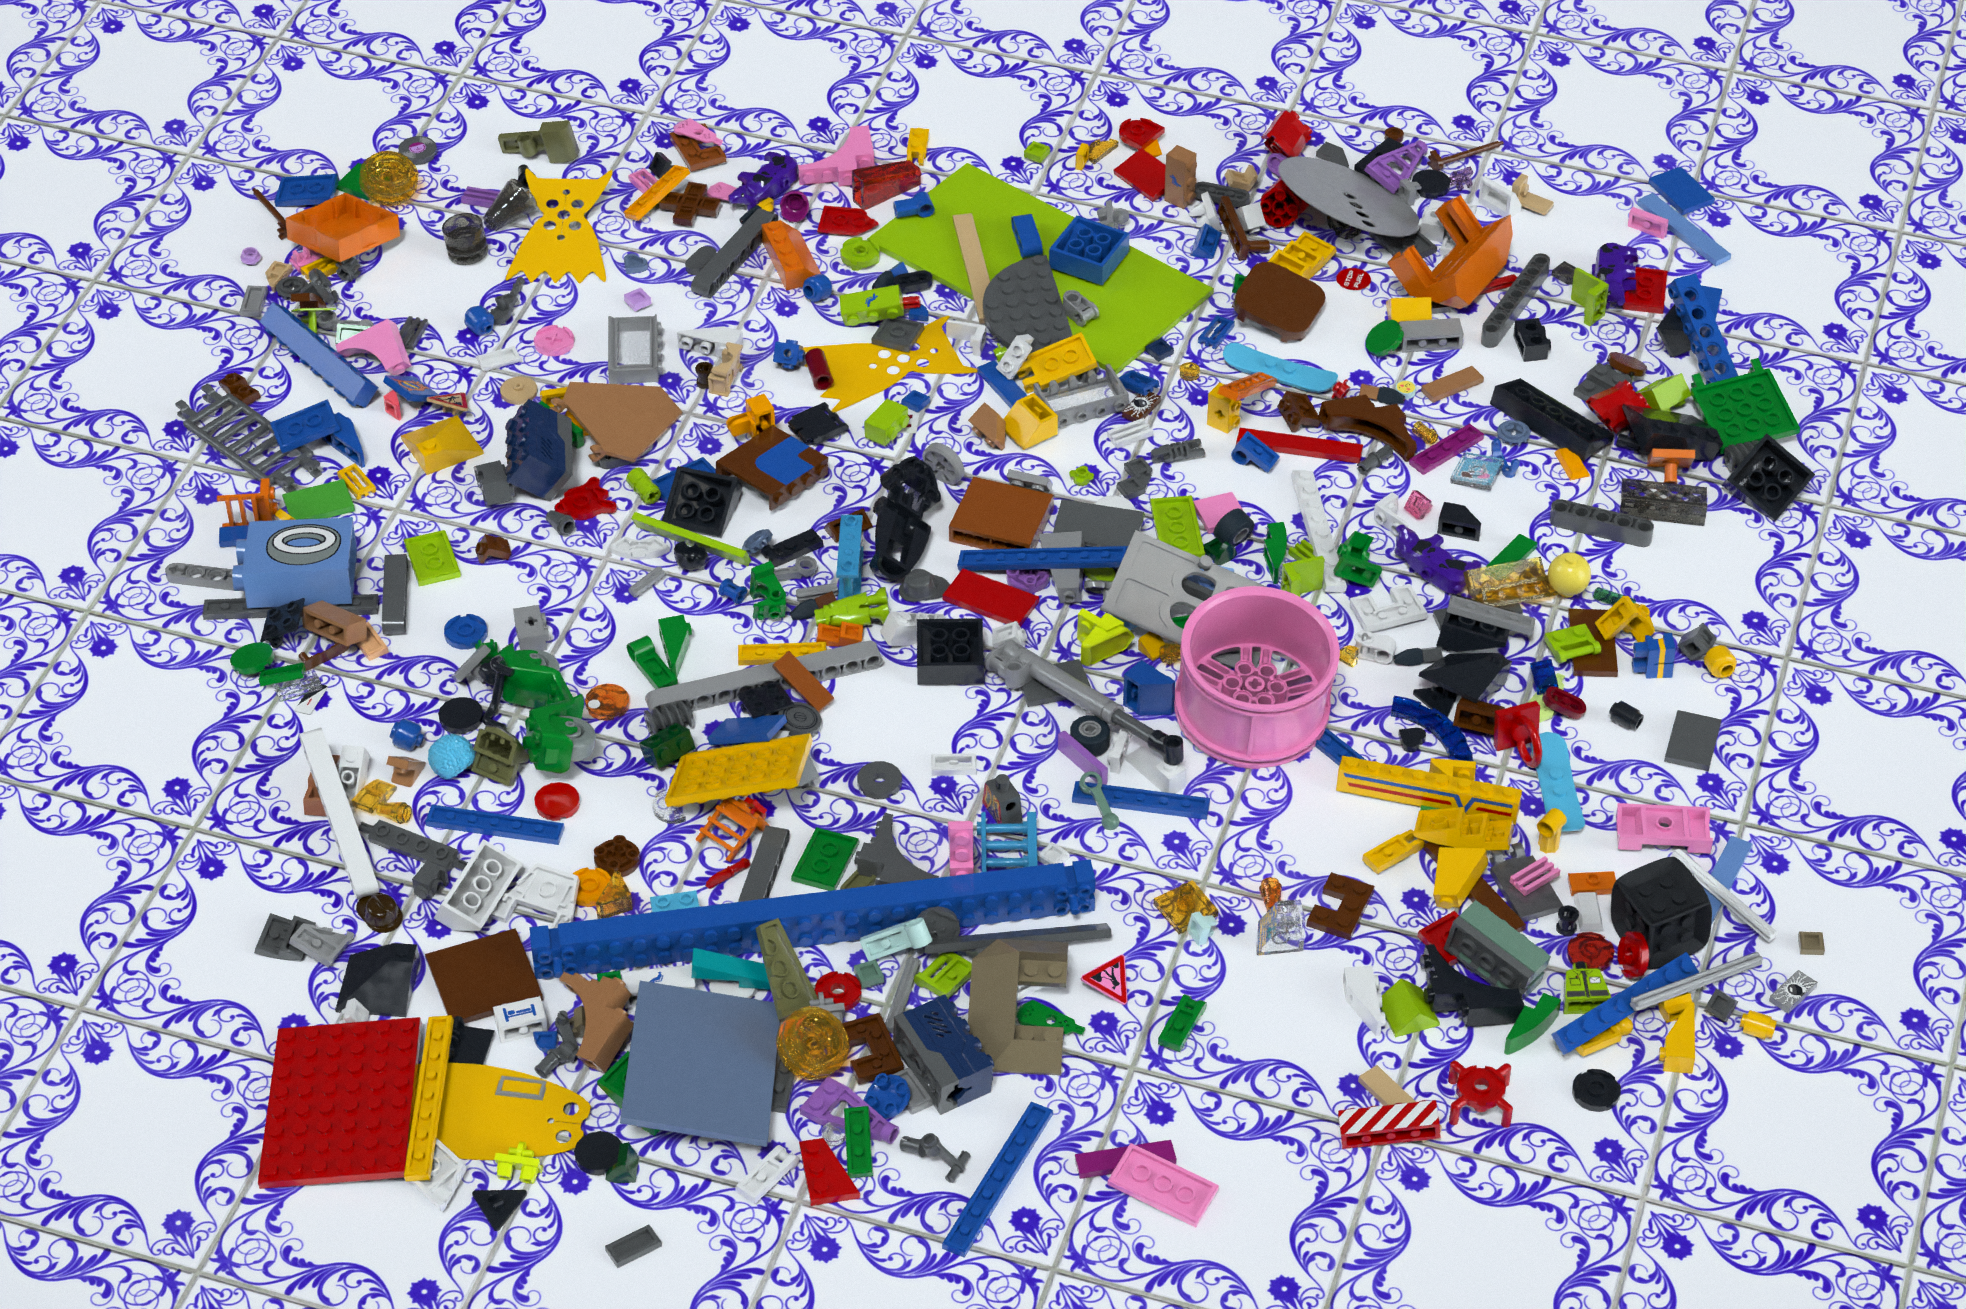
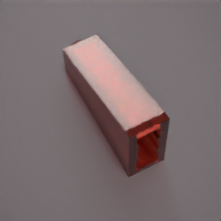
[852,160,922,211]

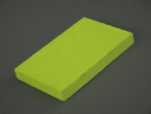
[403,530,461,587]

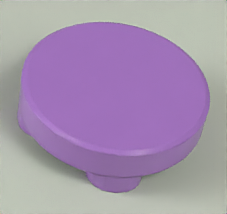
[1006,569,1049,593]

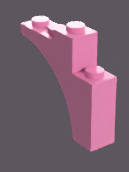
[798,125,874,187]
[948,821,974,876]

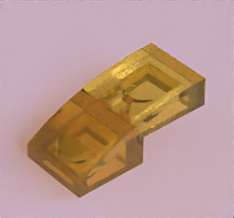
[351,779,397,814]

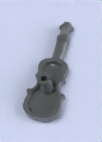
[490,277,525,325]

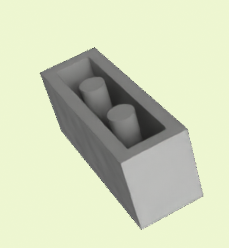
[1399,318,1464,353]

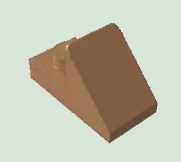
[386,756,426,787]

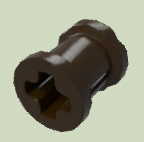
[695,362,713,389]

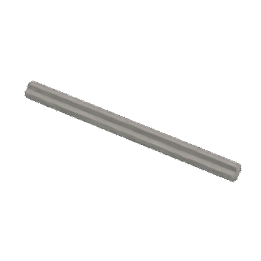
[1630,952,1763,1011]

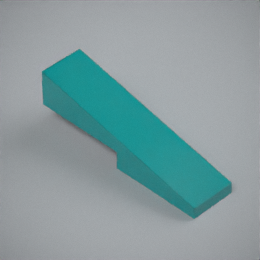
[691,948,771,989]

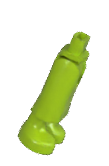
[814,587,890,627]

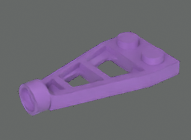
[1364,140,1428,194]
[799,1077,899,1144]

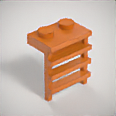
[217,478,278,527]
[695,797,770,863]

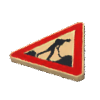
[427,392,468,415]

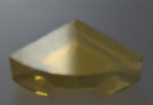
[1339,645,1359,668]

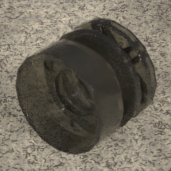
[442,213,489,265]

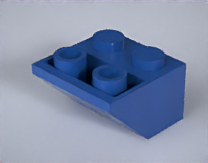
[1123,660,1175,716]

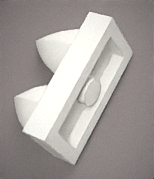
[1188,192,1222,231]

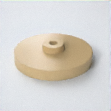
[500,376,538,405]

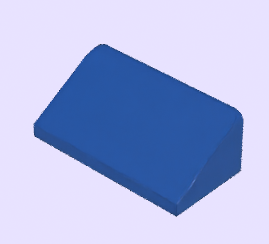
[1190,223,1221,259]

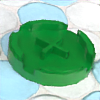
[1365,319,1404,357]
[230,642,275,675]

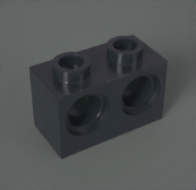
[1513,318,1551,362]

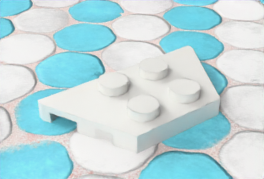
[409,1138,467,1212]

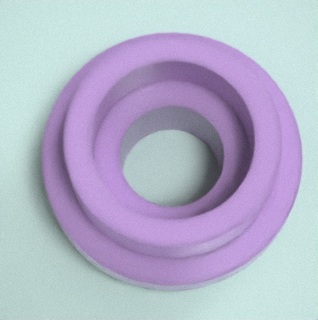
[240,247,261,265]

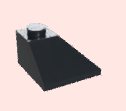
[1656,304,1705,357]

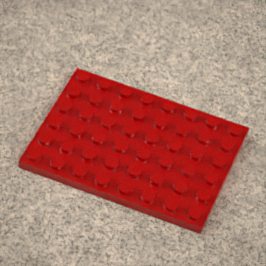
[258,1017,422,1189]

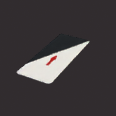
[294,682,328,715]

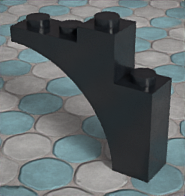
[1420,944,1525,1027]

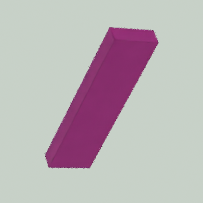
[1409,423,1484,475]
[1074,1139,1177,1179]

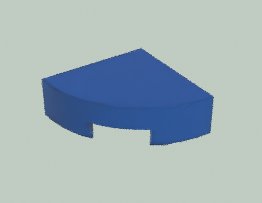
[908,304,929,321]
[533,1031,558,1054]

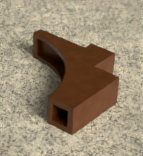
[1318,394,1417,462]

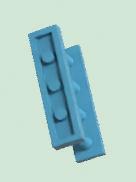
[836,515,864,600]
[977,812,1038,872]

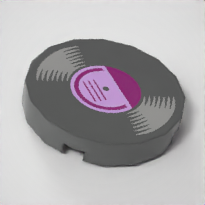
[398,136,437,165]

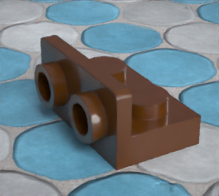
[1277,391,1321,432]

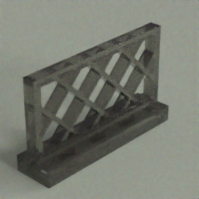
[1619,478,1707,526]

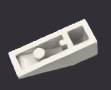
[1125,746,1187,794]

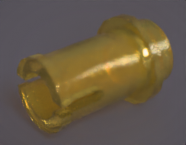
[1412,421,1438,444]

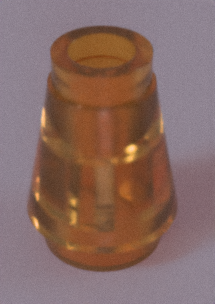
[1259,877,1282,913]

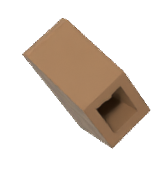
[968,402,1006,451]

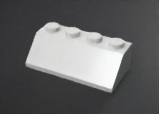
[434,839,523,931]

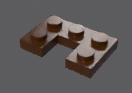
[1306,872,1375,940]
[834,1013,904,1085]

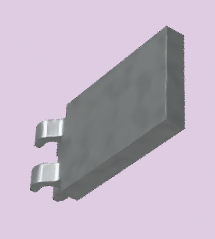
[1489,842,1563,922]

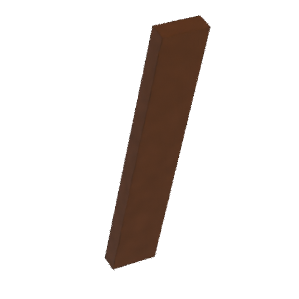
[1424,842,1526,933]

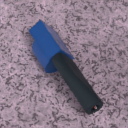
[872,262,908,289]

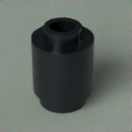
[1609,700,1644,731]

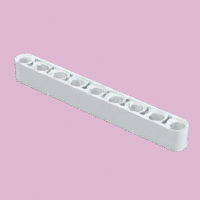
[299,727,379,899]

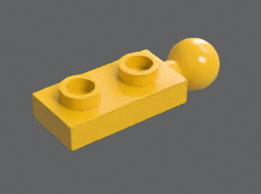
[1575,1017,1633,1057]

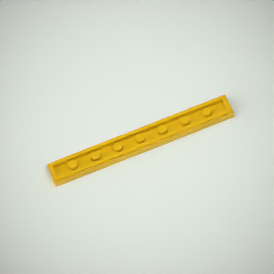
[404,1015,454,1182]

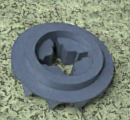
[1497,420,1531,446]
[742,529,773,555]

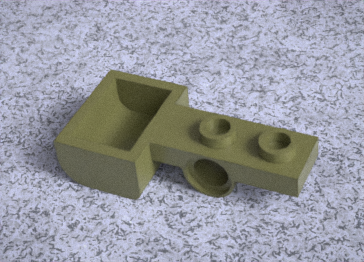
[498,120,580,163]

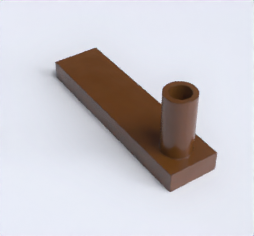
[1217,196,1270,260]

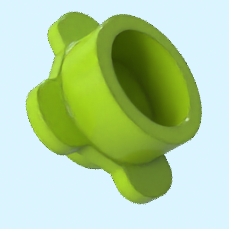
[993,343,1007,363]
[1069,466,1094,486]

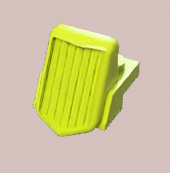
[1077,608,1135,666]

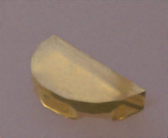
[1089,139,1119,165]

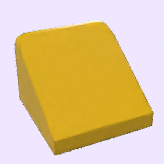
[1138,631,1169,661]

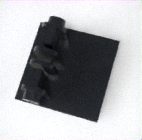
[260,598,305,648]
[737,681,795,719]
[448,1016,495,1065]

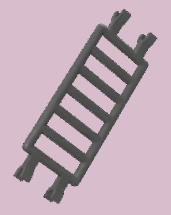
[175,383,322,493]

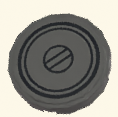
[778,702,822,736]

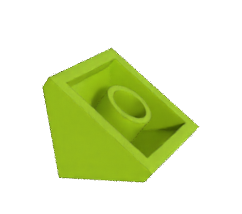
[1380,978,1440,1038]

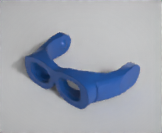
[1491,438,1520,478]

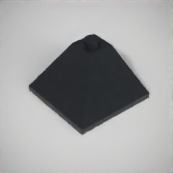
[662,466,743,538]
[1436,593,1514,652]
[1418,652,1512,703]
[335,943,420,1017]

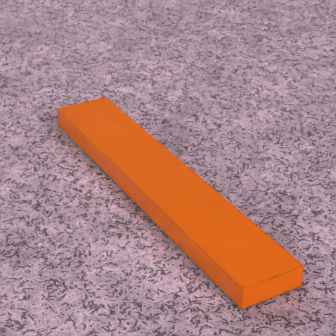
[1217,371,1277,401]

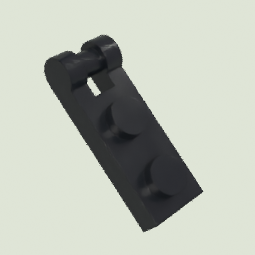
[761,528,823,567]

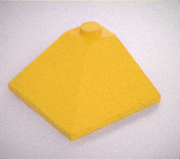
[401,415,484,475]

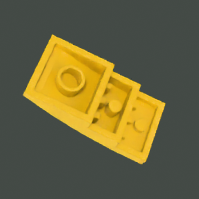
[1268,231,1337,280]
[1413,807,1514,850]

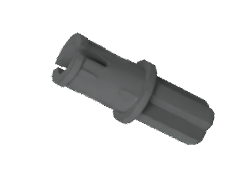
[1357,445,1393,475]

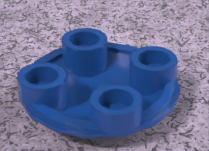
[863,1073,911,1119]

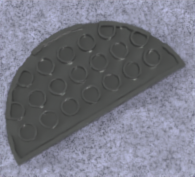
[983,255,1073,354]

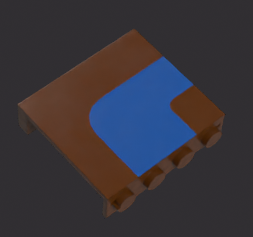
[715,425,829,511]

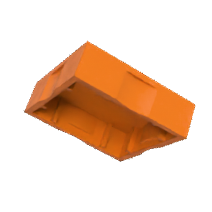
[285,193,400,262]

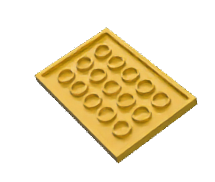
[665,733,813,807]

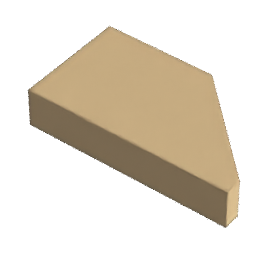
[265,261,293,292]

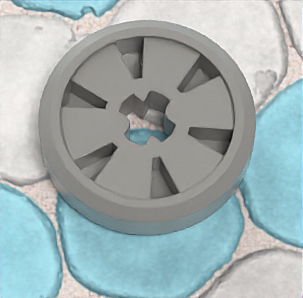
[923,442,965,485]

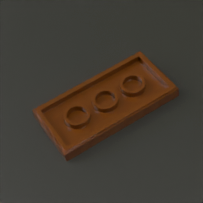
[1568,609,1618,677]

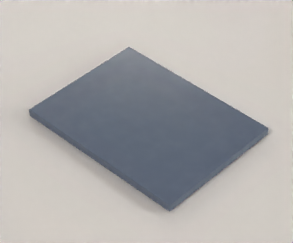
[620,980,780,1147]

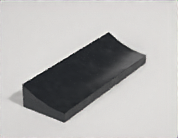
[1490,378,1614,461]

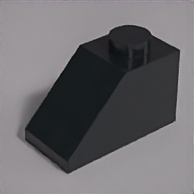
[1437,502,1482,542]

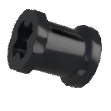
[1556,905,1579,936]

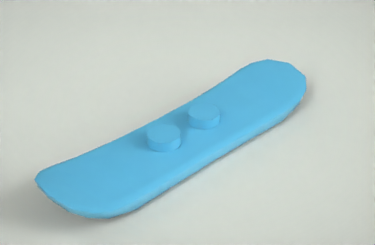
[1223,343,1338,393]
[1531,732,1585,832]

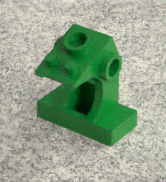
[1333,531,1382,588]
[749,561,786,620]

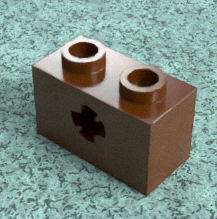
[1453,697,1505,735]

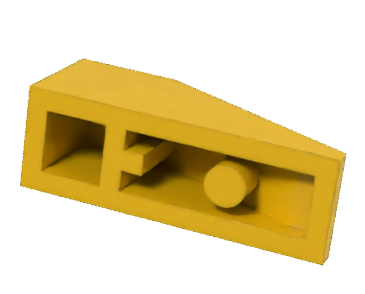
[1659,1002,1695,1074]

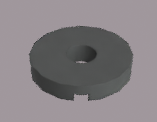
[857,761,902,799]

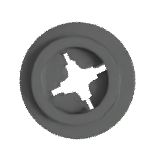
[276,276,308,300]

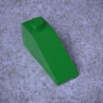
[658,614,692,678]

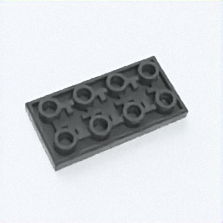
[1053,499,1145,547]

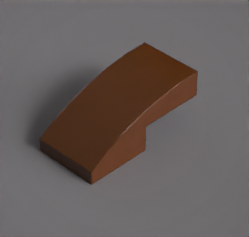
[291,293,327,309]

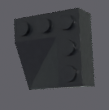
[1721,433,1815,522]
[917,618,984,685]

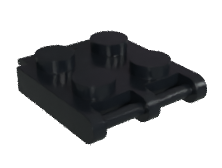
[788,402,849,445]

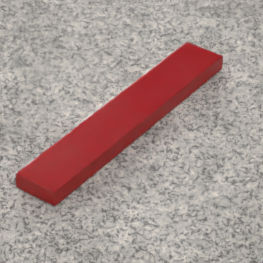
[1236,427,1363,463]

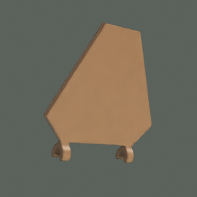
[549,382,683,462]

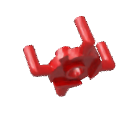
[1448,1060,1513,1128]

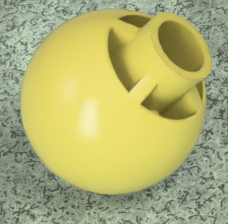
[1548,552,1591,598]

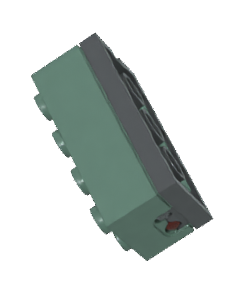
[1444,900,1551,1000]

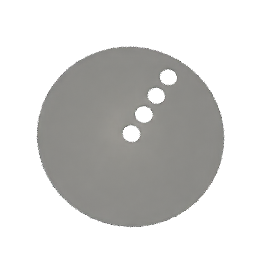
[1279,157,1420,237]

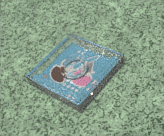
[1450,452,1504,491]

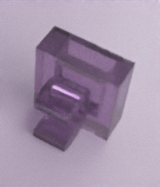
[1449,166,1474,191]

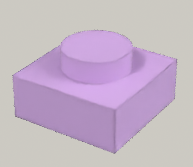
[624,287,652,311]

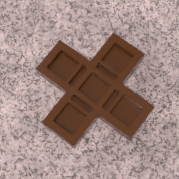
[659,182,721,226]

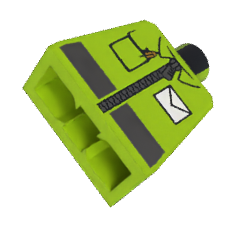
[1563,961,1611,1015]

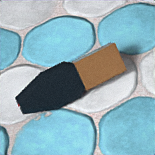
[1359,383,1405,405]

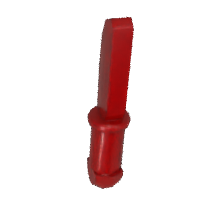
[705,858,750,889]

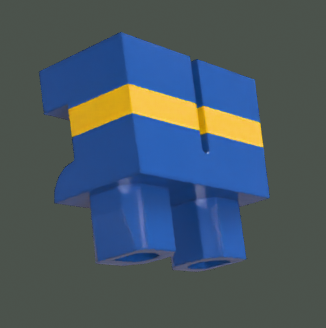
[1631,633,1676,679]

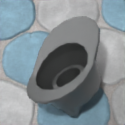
[899,569,950,602]

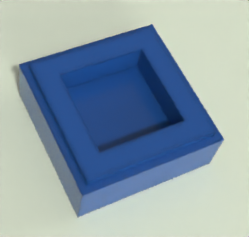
[901,390,930,413]

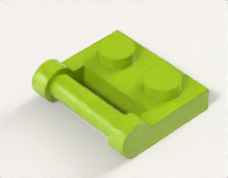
[1544,624,1601,663]
[913,952,972,998]

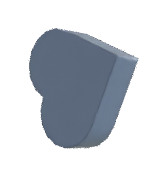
[624,253,648,274]

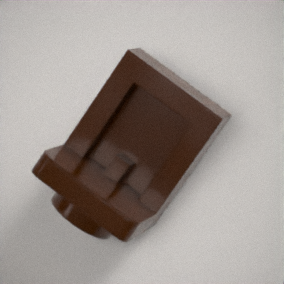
[475,534,511,563]

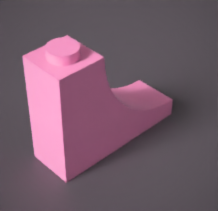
[335,319,411,375]

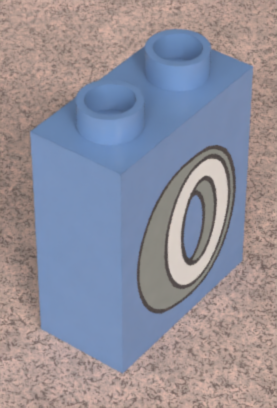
[232,517,357,608]

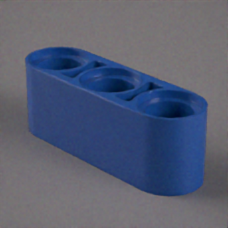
[1011,214,1043,259]

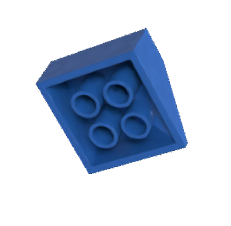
[1049,215,1130,285]

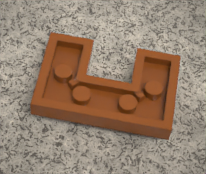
[669,123,727,172]

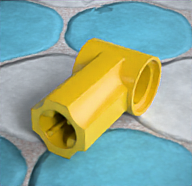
[1537,808,1567,854]

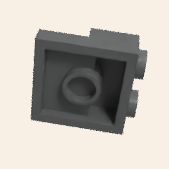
[1573,363,1633,401]

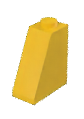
[1433,847,1488,909]

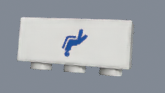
[622,965,696,1009]

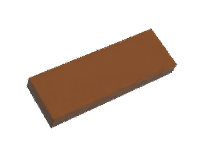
[772,651,834,713]

